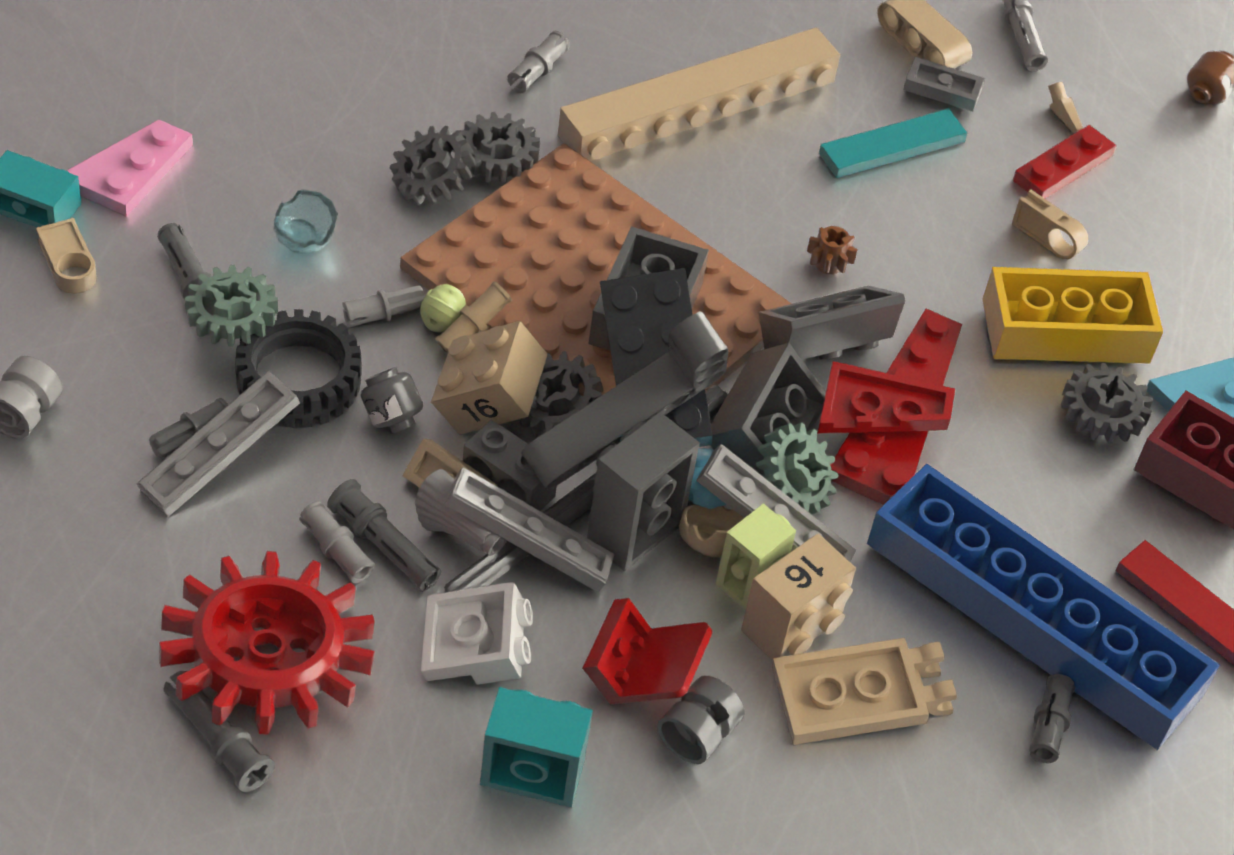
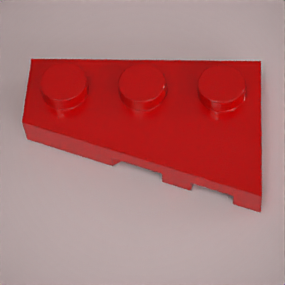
[817,361,955,434]

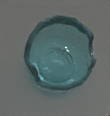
[273,189,338,254]

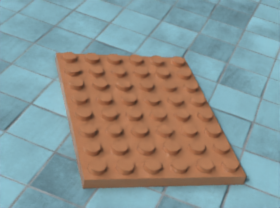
[400,143,792,396]

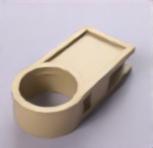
[1012,190,1088,259]
[36,218,97,294]

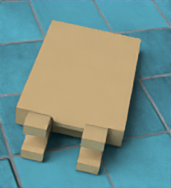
[772,638,957,745]

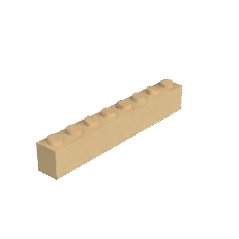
[558,27,840,161]

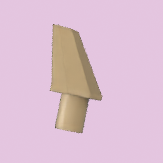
[1048,82,1083,133]

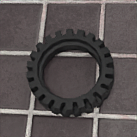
[235,309,362,428]

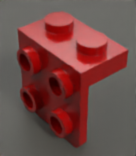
[582,598,713,705]

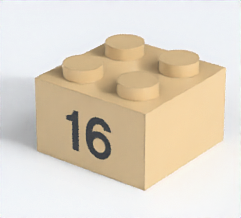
[431,321,548,435]
[741,533,856,660]

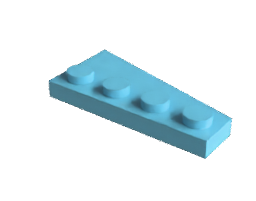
[1147,357,1234,417]

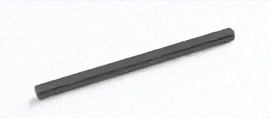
[444,385,728,593]

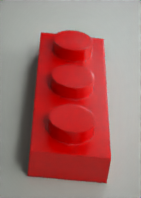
[1012,124,1117,199]

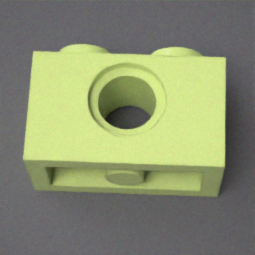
[715,503,796,610]

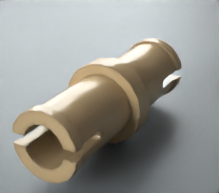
[435,281,512,353]

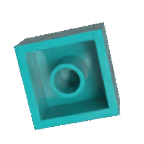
[480,687,593,808]

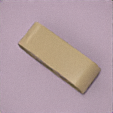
[877,0,972,69]

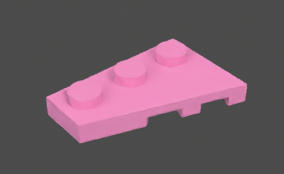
[67,120,193,216]

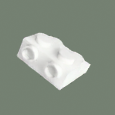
[421,582,533,685]

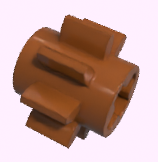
[807,226,858,275]

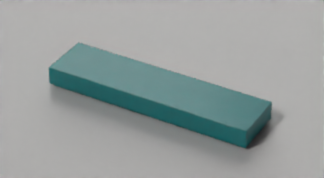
[819,109,968,178]

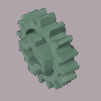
[185,265,278,347]
[756,423,838,515]

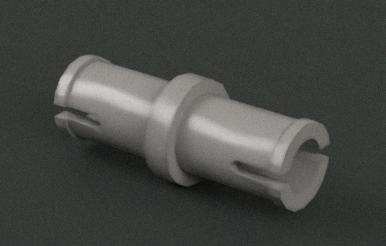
[507,31,570,93]
[299,501,375,583]

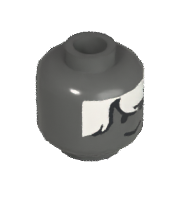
[360,367,423,434]

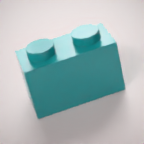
[0,150,81,228]

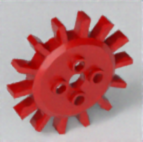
[159,551,375,735]

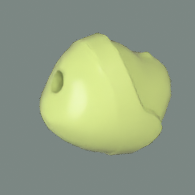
[420,284,466,332]

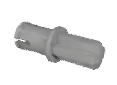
[342,286,425,328]

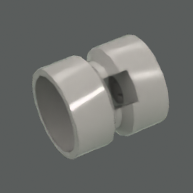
[0,356,63,438]

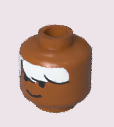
[1187,51,1234,105]

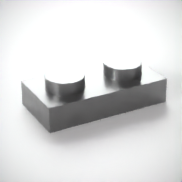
[903,57,985,111]

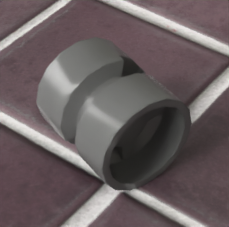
[657,676,745,764]

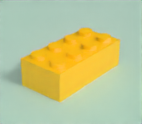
[982,267,1163,364]

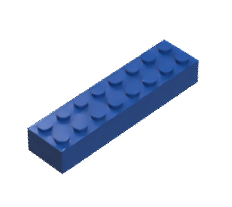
[867,463,1220,750]

